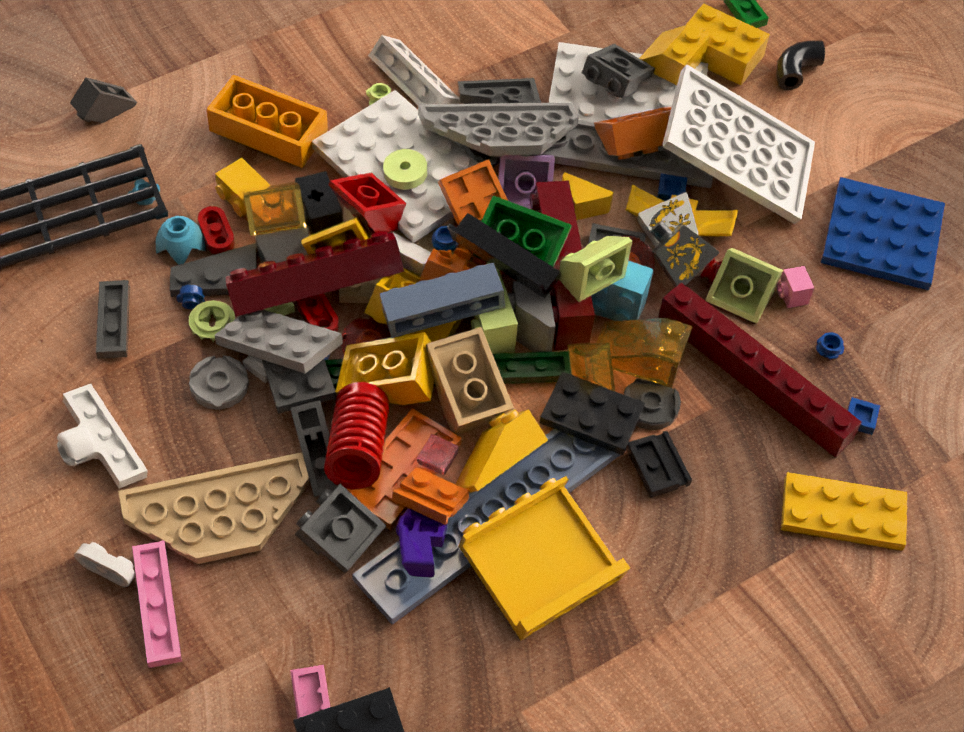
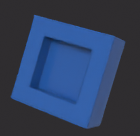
[657,173,687,202]
[847,397,880,435]

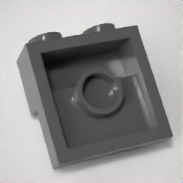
[581,44,655,99]
[295,484,386,573]

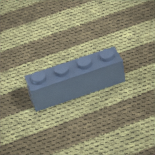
[379,263,505,338]

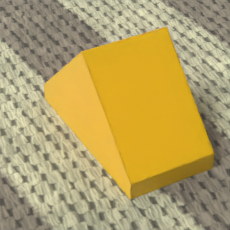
[562,172,614,220]

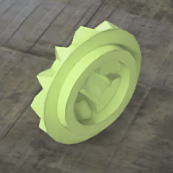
[189,300,235,342]

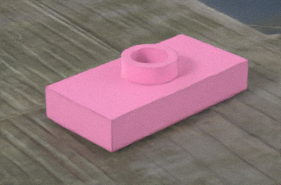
[290,665,330,718]

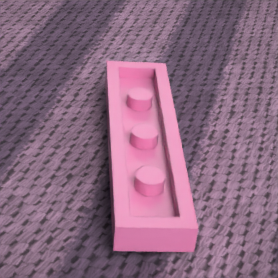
[132,541,182,668]

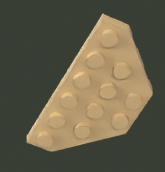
[118,452,309,564]

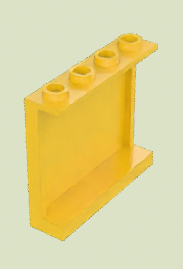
[458,476,630,641]

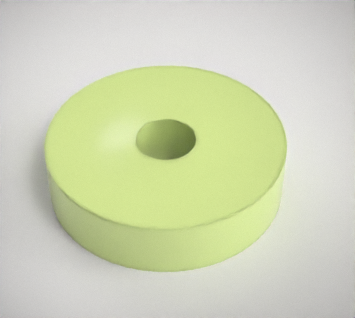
[383,149,427,190]

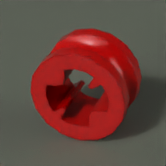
[700,257,722,283]

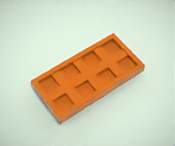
[438,159,508,276]
[345,408,462,530]

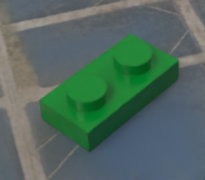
[723,0,769,28]

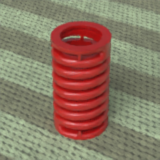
[324,382,390,490]

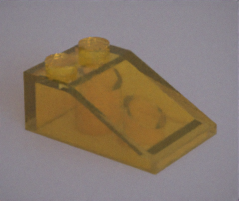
[589,318,693,388]

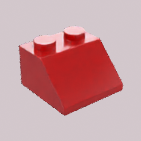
[329,173,406,233]

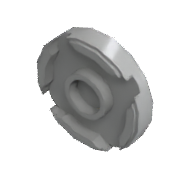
[189,356,249,410]

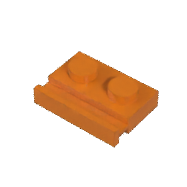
[392,467,469,525]

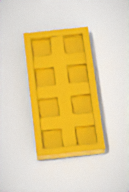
[781,472,907,551]

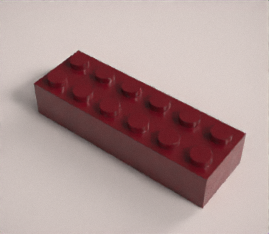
[530,180,595,351]

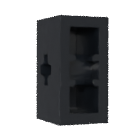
[291,171,343,235]

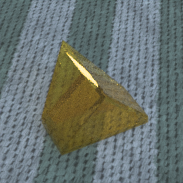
[567,343,615,391]

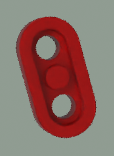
[197,206,235,255]
[297,293,339,332]

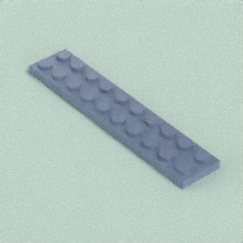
[352,429,626,625]

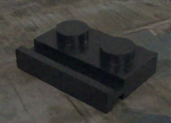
[626,431,692,498]

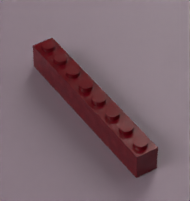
[658,282,862,458]

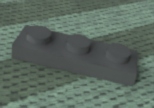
[96,280,130,359]

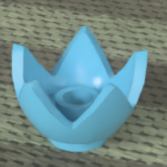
[155,216,206,265]

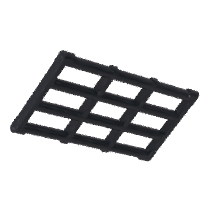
[0,144,168,270]

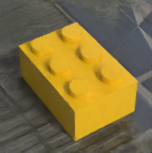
[686,3,770,85]

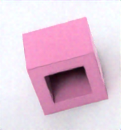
[777,266,814,308]

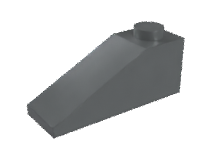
[290,400,338,497]

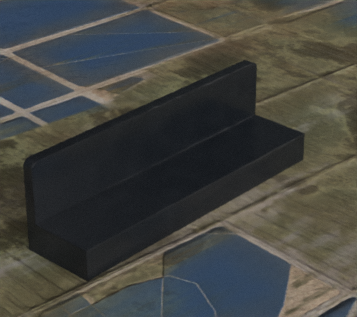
[447,213,561,299]

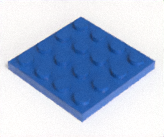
[821,177,945,290]

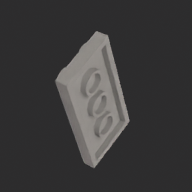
[215,309,343,374]

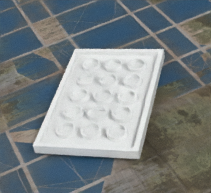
[549,42,708,122]
[662,65,815,224]
[312,90,478,243]

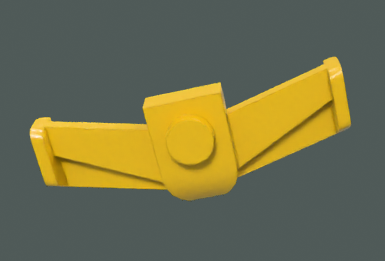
[626,184,738,236]

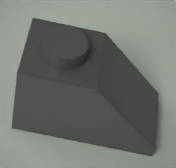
[70,77,137,123]

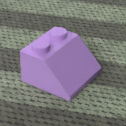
[498,155,555,209]

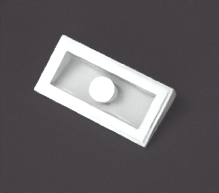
[391,232,431,276]

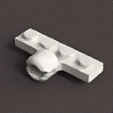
[57,384,148,489]

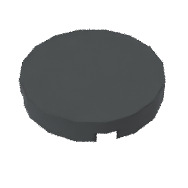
[624,376,681,430]

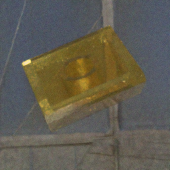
[241,181,306,236]

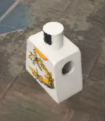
[637,192,698,247]

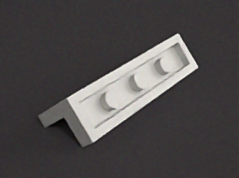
[368,35,460,106]

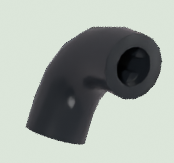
[776,40,825,90]

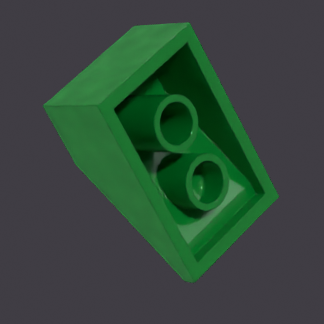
[473,196,572,267]

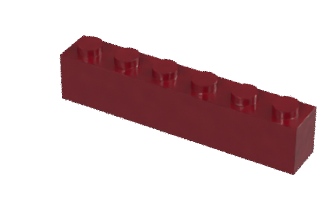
[225,231,404,317]

